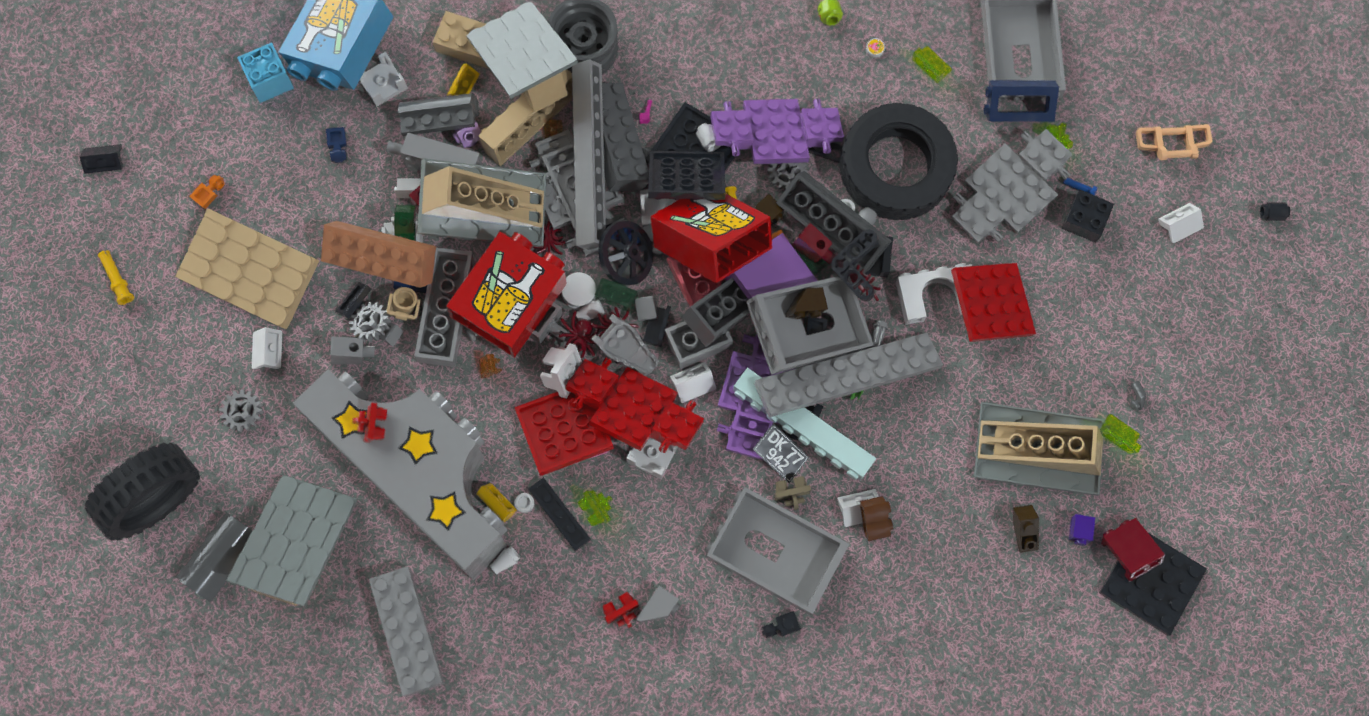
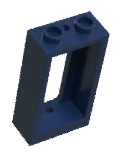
[983,80,1059,122]

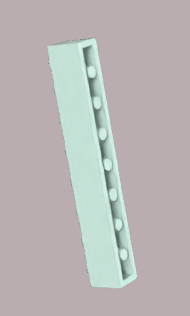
[733,368,876,481]

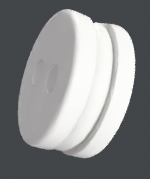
[561,272,597,310]

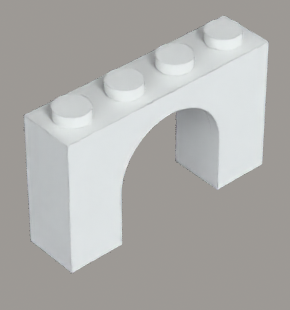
[896,263,972,325]

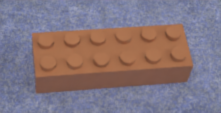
[321,221,436,288]

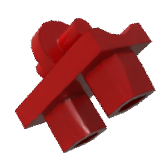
[352,402,387,443]
[602,592,639,628]

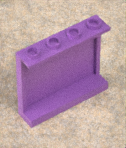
[725,233,817,299]

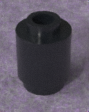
[1260,202,1290,221]

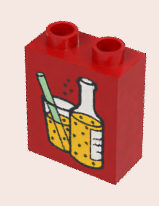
[650,194,772,283]
[446,232,567,358]

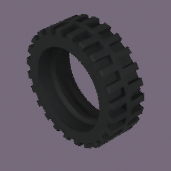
[84,443,200,541]

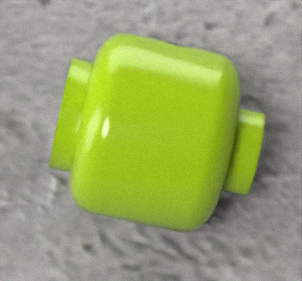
[817,0,843,26]

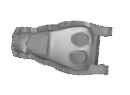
[591,314,659,376]

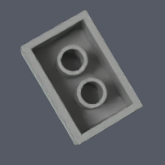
[664,321,733,369]

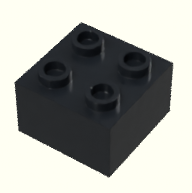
[1061,189,1114,243]

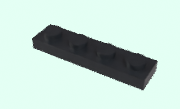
[528,477,591,552]

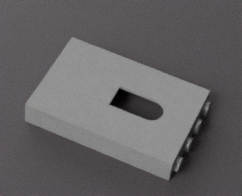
[981,0,1066,101]
[746,276,874,375]
[705,487,849,616]

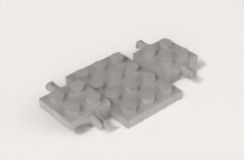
[952,129,1073,244]
[529,130,625,258]

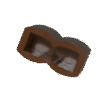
[860,496,893,542]

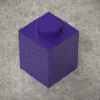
[1069,514,1095,546]

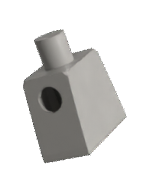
[331,336,375,365]

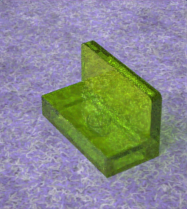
[912,46,952,83]
[1100,414,1142,454]

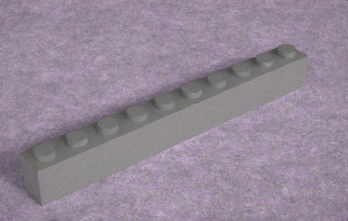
[572,59,606,250]

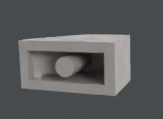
[637,586,680,623]

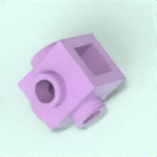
[452,121,481,148]

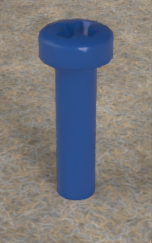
[1063,178,1097,195]

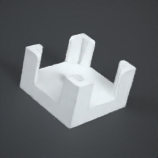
[359,51,408,107]
[626,438,678,479]

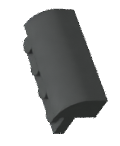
[398,93,479,136]
[177,512,252,603]

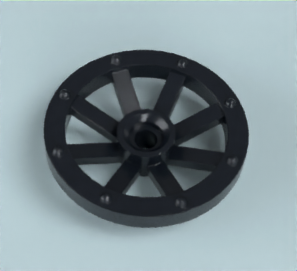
[598,221,653,286]

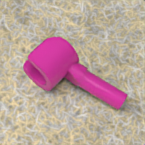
[640,100,652,124]

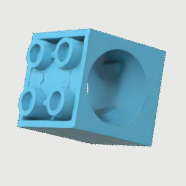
[237,42,294,103]

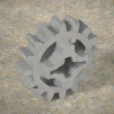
[767,163,808,191]
[349,302,391,343]
[219,389,264,433]

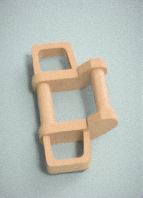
[1136,124,1212,160]

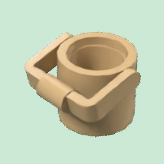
[386,287,420,321]

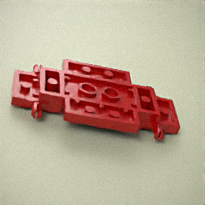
[565,358,705,453]

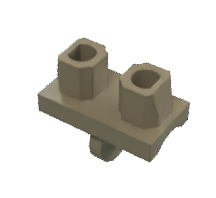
[774,476,811,510]

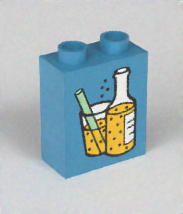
[278,0,394,91]

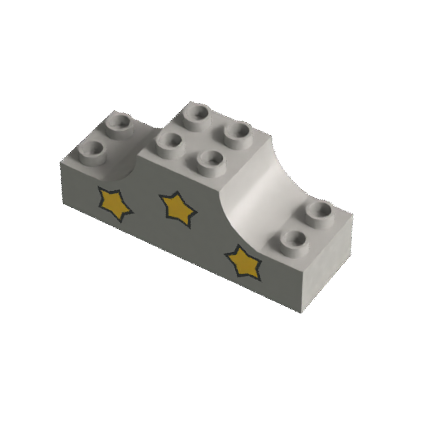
[293,369,508,581]

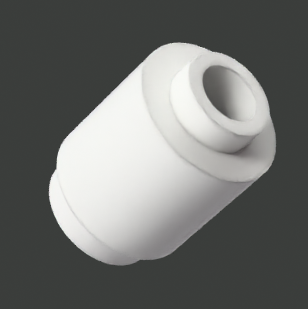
[696,123,720,152]

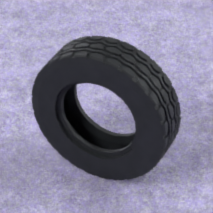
[839,103,958,220]

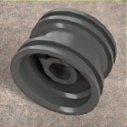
[548,0,618,75]

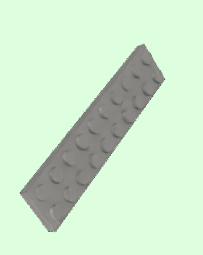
[754,333,943,417]

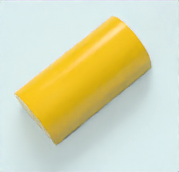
[446,63,480,96]
[476,483,517,523]

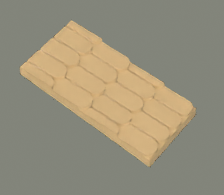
[175,208,319,329]

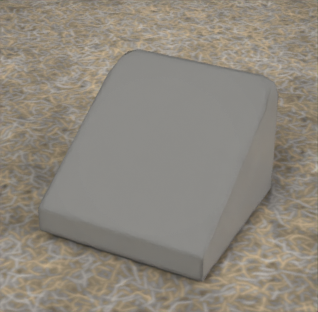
[635,296,657,321]
[379,322,404,347]

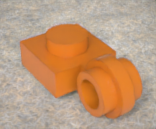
[189,175,225,209]

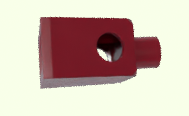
[791,223,836,265]

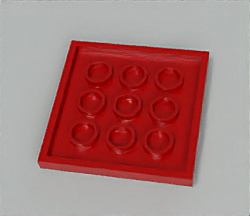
[951,263,1036,342]
[514,391,614,476]

